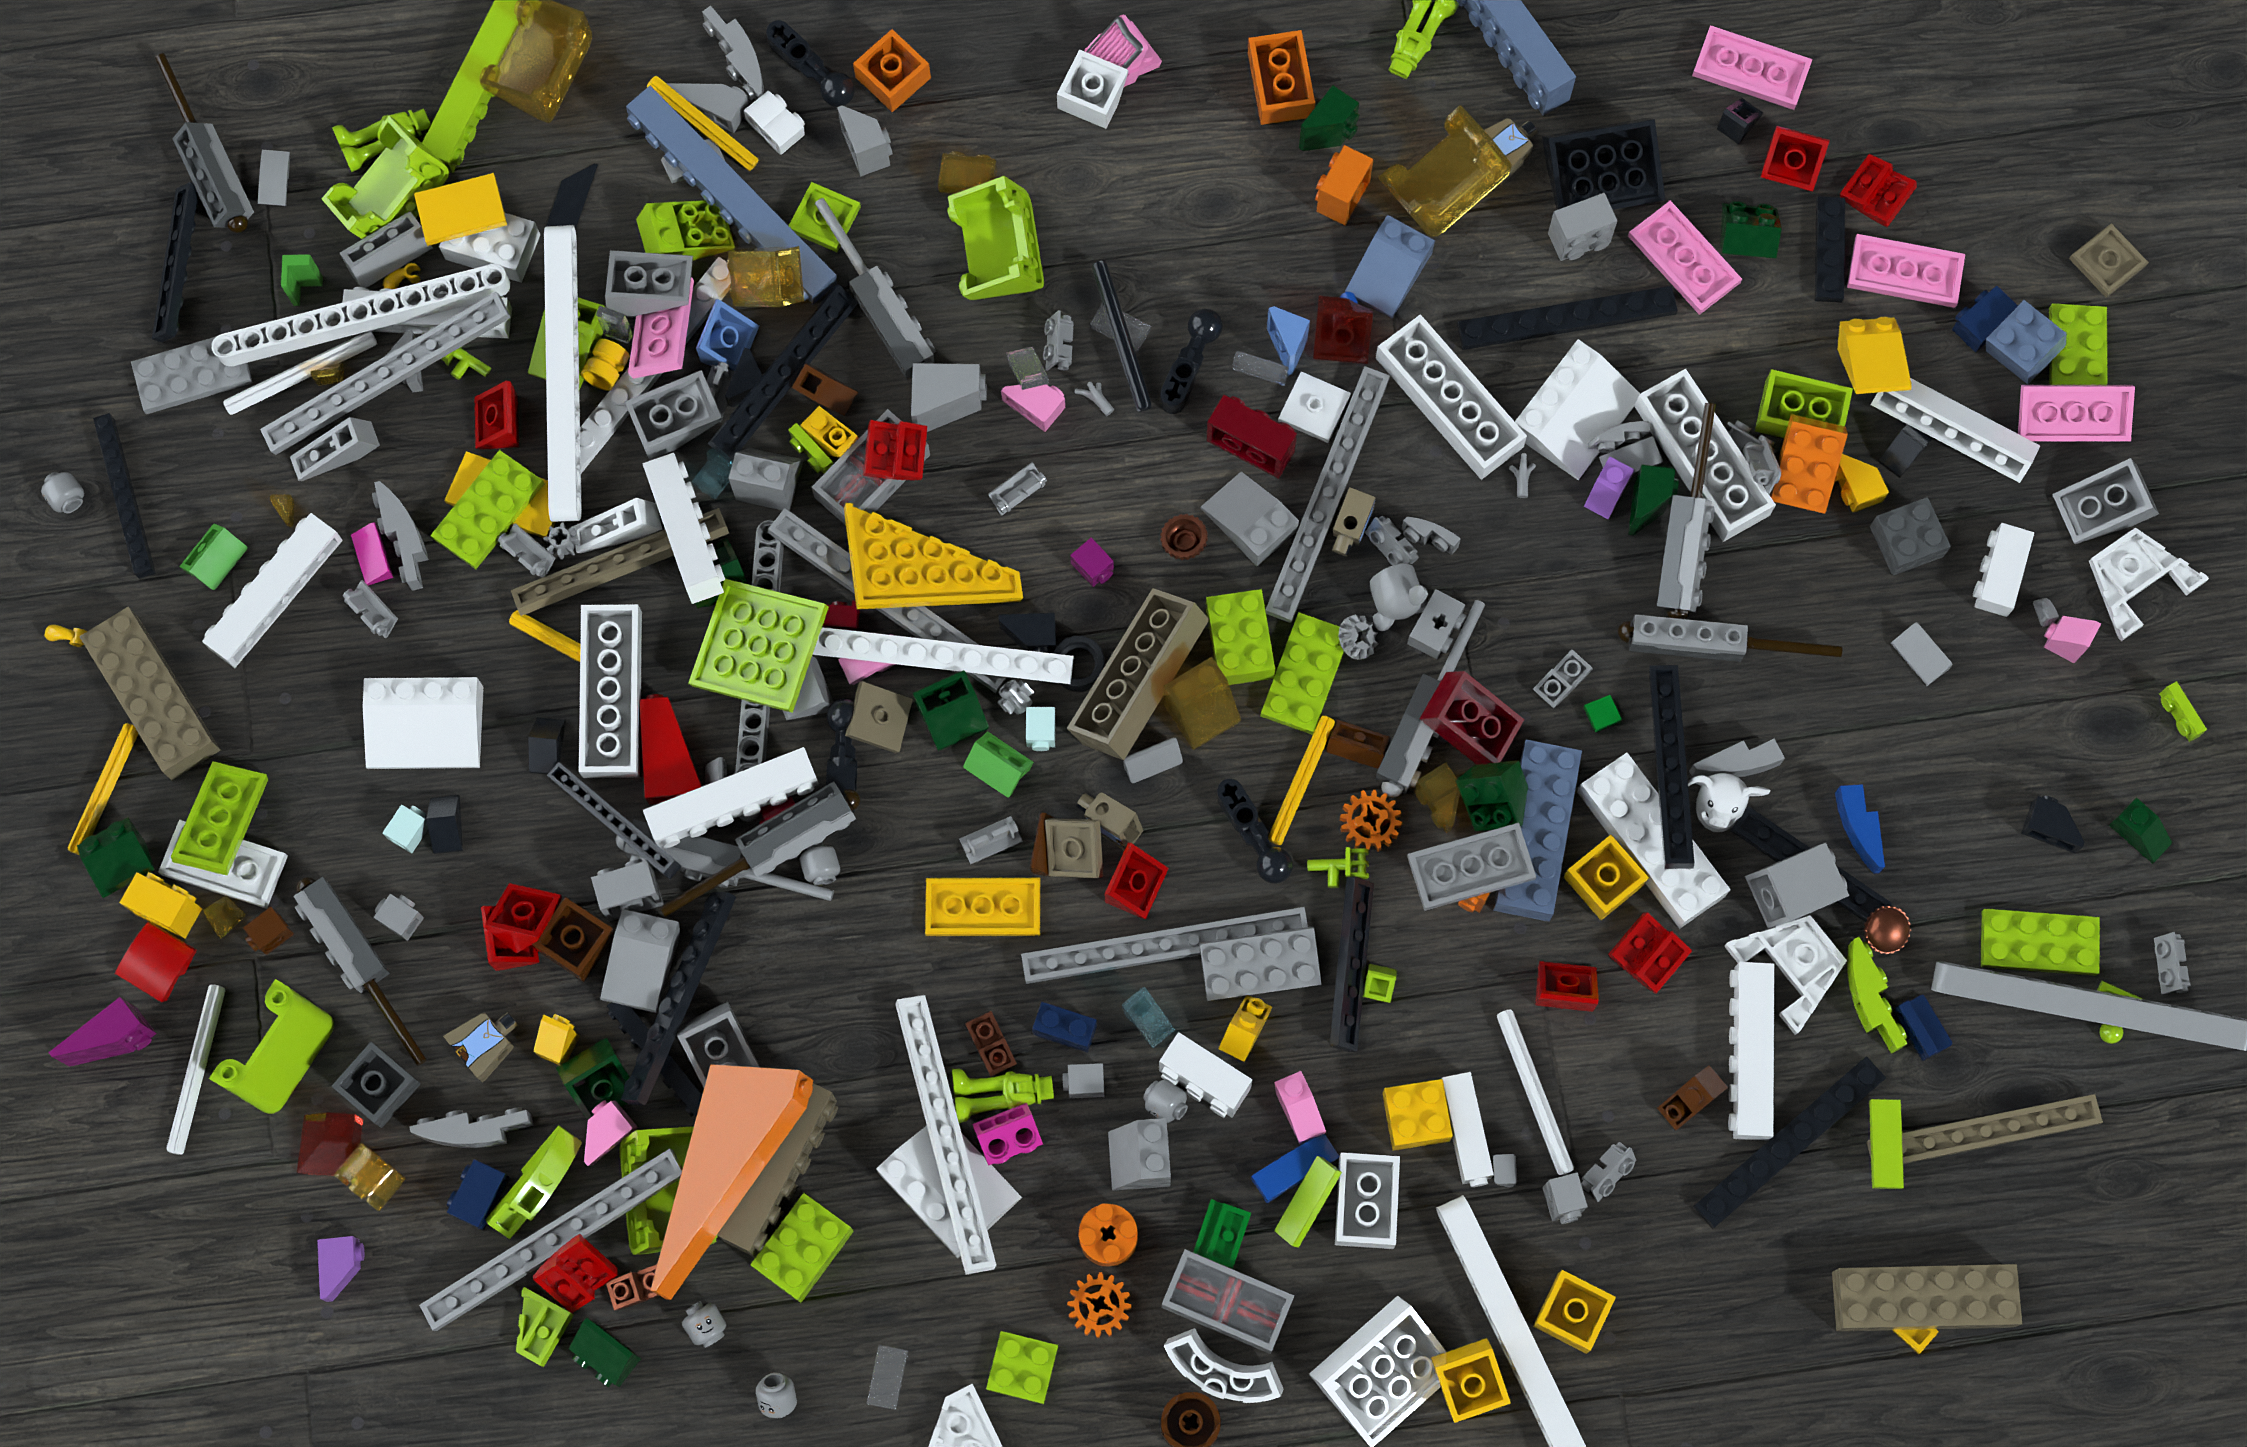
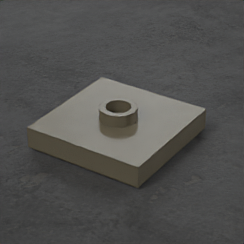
[2069,223,2149,298]
[845,681,913,753]
[1045,818,1103,878]

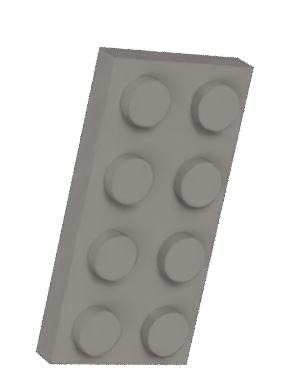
[131,337,253,414]
[1407,823,1536,911]
[1199,927,1321,1001]

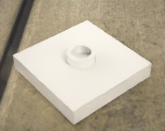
[1278,372,1351,443]

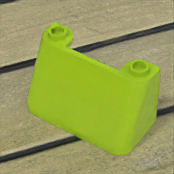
[322,116,449,239]
[947,176,1044,300]
[209,979,334,1114]
[620,1127,718,1255]

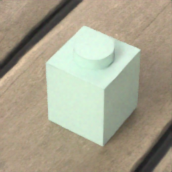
[1026,707,1055,751]
[383,804,428,853]

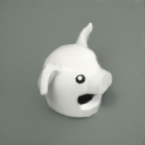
[1688,773,1771,832]

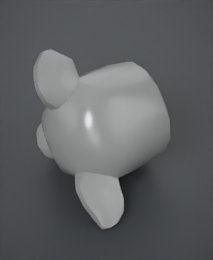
[1370,563,1428,631]

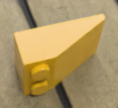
[1837,317,1912,394]

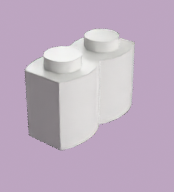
[744,91,805,155]

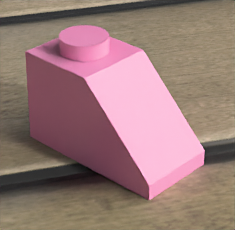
[1001,382,1065,432]
[2044,616,2101,663]
[1274,1071,1326,1144]
[584,1100,638,1166]

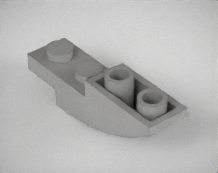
[702,6,764,100]
[372,481,429,591]
[409,1107,533,1148]

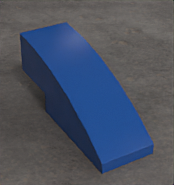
[1835,784,1885,874]
[1251,1134,1339,1203]

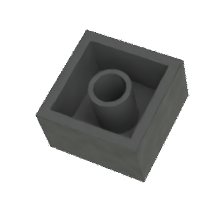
[1870,497,1951,576]
[332,1042,421,1128]

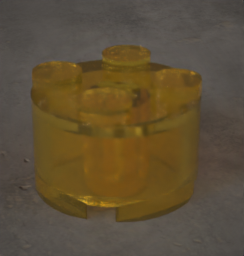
[334,1143,406,1212]

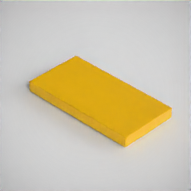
[444,451,555,538]
[925,878,1040,936]

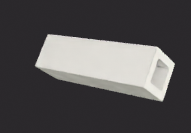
[1441,1072,1494,1187]

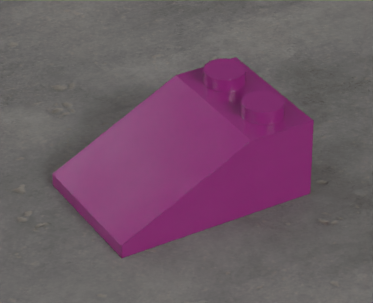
[48,997,157,1067]

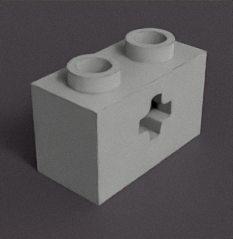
[1407,589,1467,659]
[1543,1172,1588,1224]

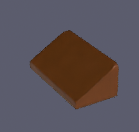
[1326,719,1390,769]
[1030,813,1054,877]

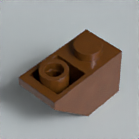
[792,364,859,416]
[1657,1065,1728,1130]

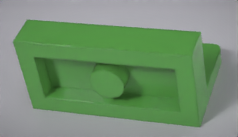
[281,255,323,306]
[179,524,247,590]
[963,731,1034,797]

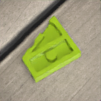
[516,1287,574,1367]

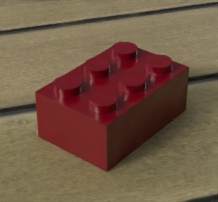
[1207,395,1297,479]
[1419,671,1525,765]

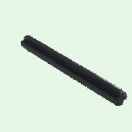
[1092,260,1151,412]

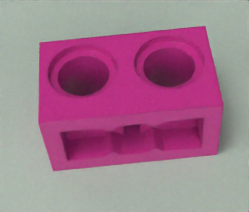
[972,1103,1043,1166]

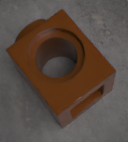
[243,907,294,955]

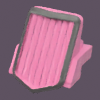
[1084,14,1162,87]

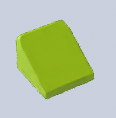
[1363,964,1397,1003]

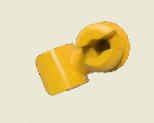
[383,263,421,290]
[44,625,87,647]

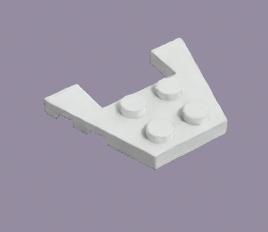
[2089,528,2209,641]
[1724,915,1847,1035]

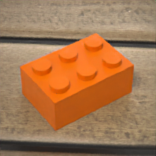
[1248,30,1315,125]
[1769,414,1848,514]

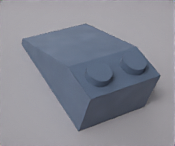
[1345,215,1435,318]

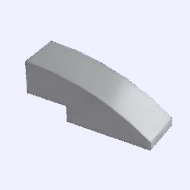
[1689,739,1785,777]

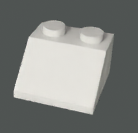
[1057,50,1128,129]

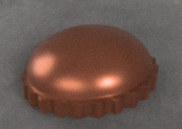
[1160,514,1208,560]
[1864,905,1911,954]

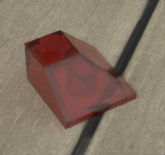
[1313,296,1373,364]
[297,1112,363,1177]

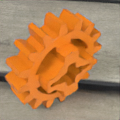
[1340,790,1402,852]
[1067,1272,1131,1338]

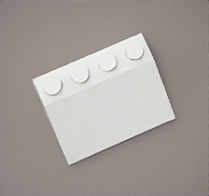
[1515,339,1640,480]
[363,677,483,769]
[876,1126,1022,1258]
[1309,1296,1446,1447]

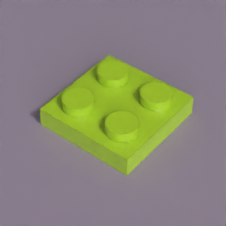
[789,182,861,252]
[986,1331,1058,1404]

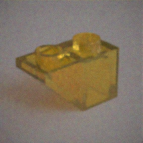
[1415,763,1460,833]

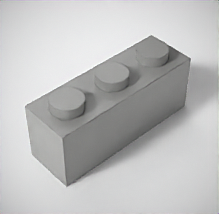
[340,211,432,288]

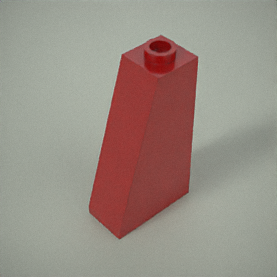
[640,694,702,805]

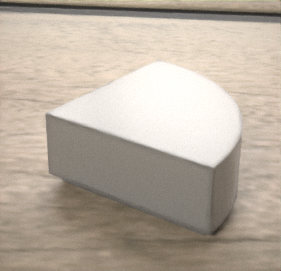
[2033,598,2059,627]

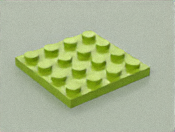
[688,579,829,713]

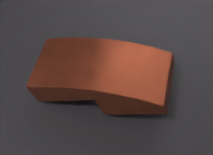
[965,1011,1017,1076]
[606,1264,659,1310]

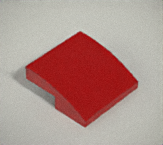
[1840,154,1917,228]
[863,420,928,480]
[1608,912,1692,993]
[115,921,197,1002]
[533,1234,617,1313]

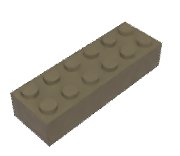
[1067,588,1209,760]
[79,607,221,780]
[718,1083,838,1258]
[1832,1264,2022,1331]

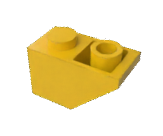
[800,406,858,458]
[1835,454,1889,513]
[1219,995,1272,1062]
[533,1014,579,1066]

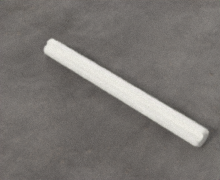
[223,331,377,415]
[167,985,225,1155]
[1497,1009,1574,1175]

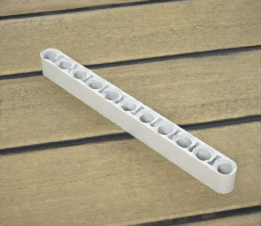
[544,225,581,522]
[211,264,511,366]
[1436,1195,1586,1447]

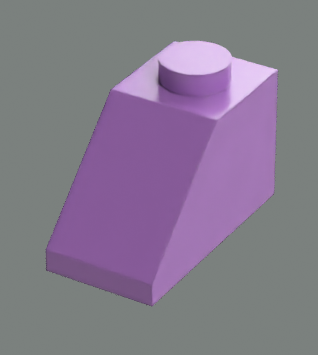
[1584,456,1635,520]
[317,1236,365,1302]

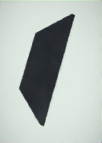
[546,164,598,230]

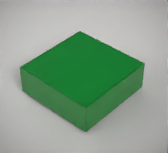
[1583,695,1622,732]

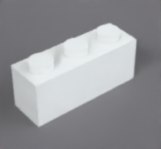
[1973,523,2034,617]

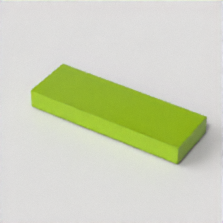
[1869,1099,1904,1189]
[1274,1156,1342,1248]

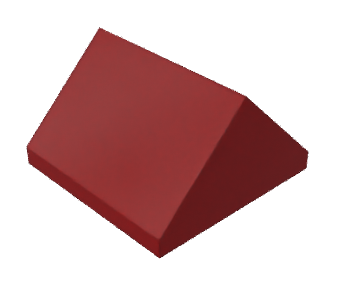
[1761,126,1830,191]
[475,381,519,450]
[1105,843,1169,919]
[485,883,562,953]
[481,906,539,971]
[1535,961,1599,1012]

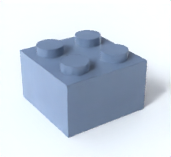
[1986,300,2067,384]

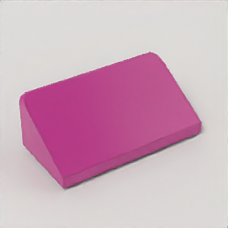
[351,522,393,586]

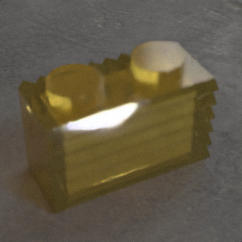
[938,151,997,194]

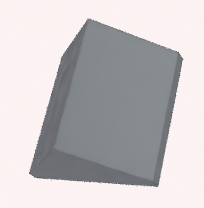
[783,656,834,720]

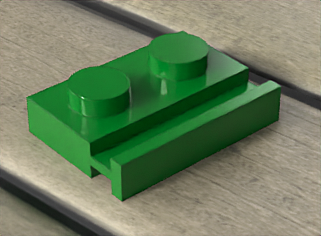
[1193,1199,1251,1269]

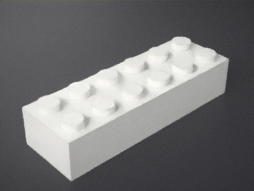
[1376,314,1527,480]
[1634,369,1776,542]
[579,604,642,778]
[1577,753,1730,929]

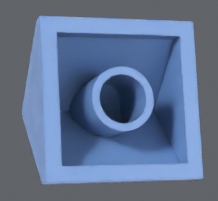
[696,299,759,371]
[1267,306,1310,376]

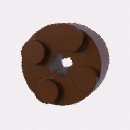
[1161,1392,1221,1447]

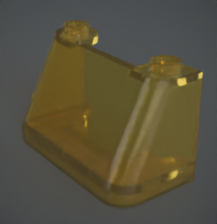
[480,0,592,123]
[1378,105,1512,237]

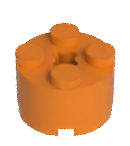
[1078,1204,1138,1266]

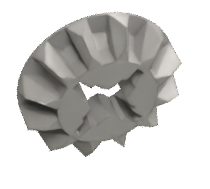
[1339,614,1378,660]

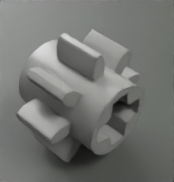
[543,522,581,559]
[998,680,1033,714]

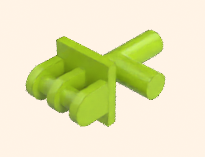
[441,347,491,380]
[1307,847,1369,888]

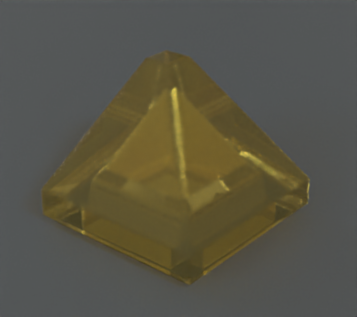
[311,363,344,385]
[269,494,294,527]
[204,896,245,939]

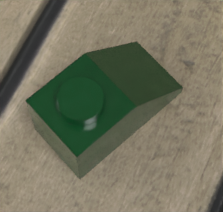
[2109,797,2172,864]

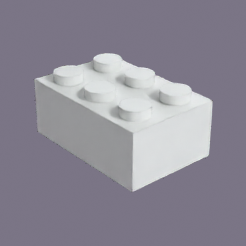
[439,213,540,283]
[1159,1032,1252,1118]
[1335,1153,1400,1249]

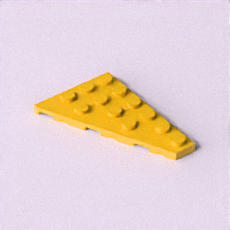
[844,503,1023,609]

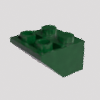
[1720,201,1782,259]
[913,670,989,751]
[1455,761,1528,831]

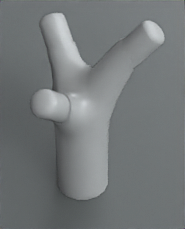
[1075,381,1114,416]
[1509,453,1536,498]

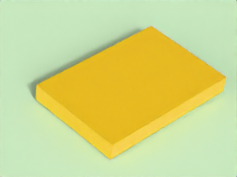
[414,173,507,246]

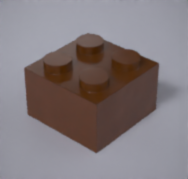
[532,897,615,982]

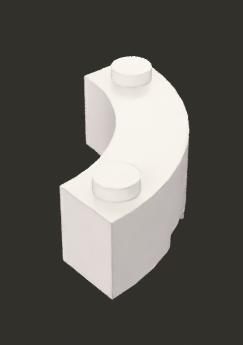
[1164,1328,1284,1403]

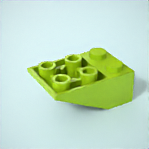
[636,200,735,261]
[528,297,609,390]

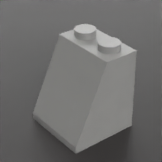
[911,363,987,432]
[728,448,803,511]
[1745,843,1849,929]
[1108,1118,1171,1191]

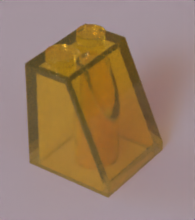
[727,246,804,307]
[1163,657,1241,750]

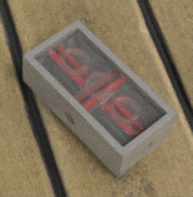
[811,409,930,525]
[1161,1249,1294,1354]

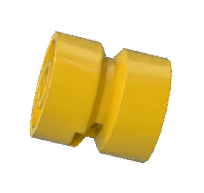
[580,339,630,391]

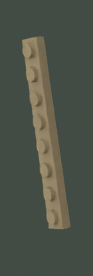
[511,508,729,616]
[1867,1094,2103,1164]

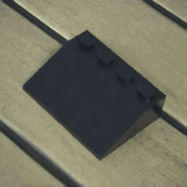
[1542,118,1665,210]

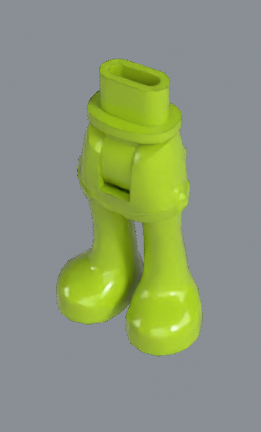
[1388,0,1459,79]
[332,109,431,172]
[952,1068,1054,1123]

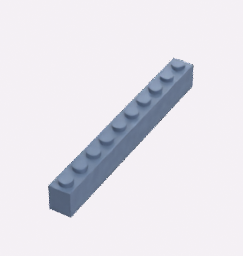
[626,85,837,305]

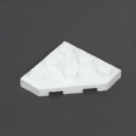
[929,1384,1003,1447]

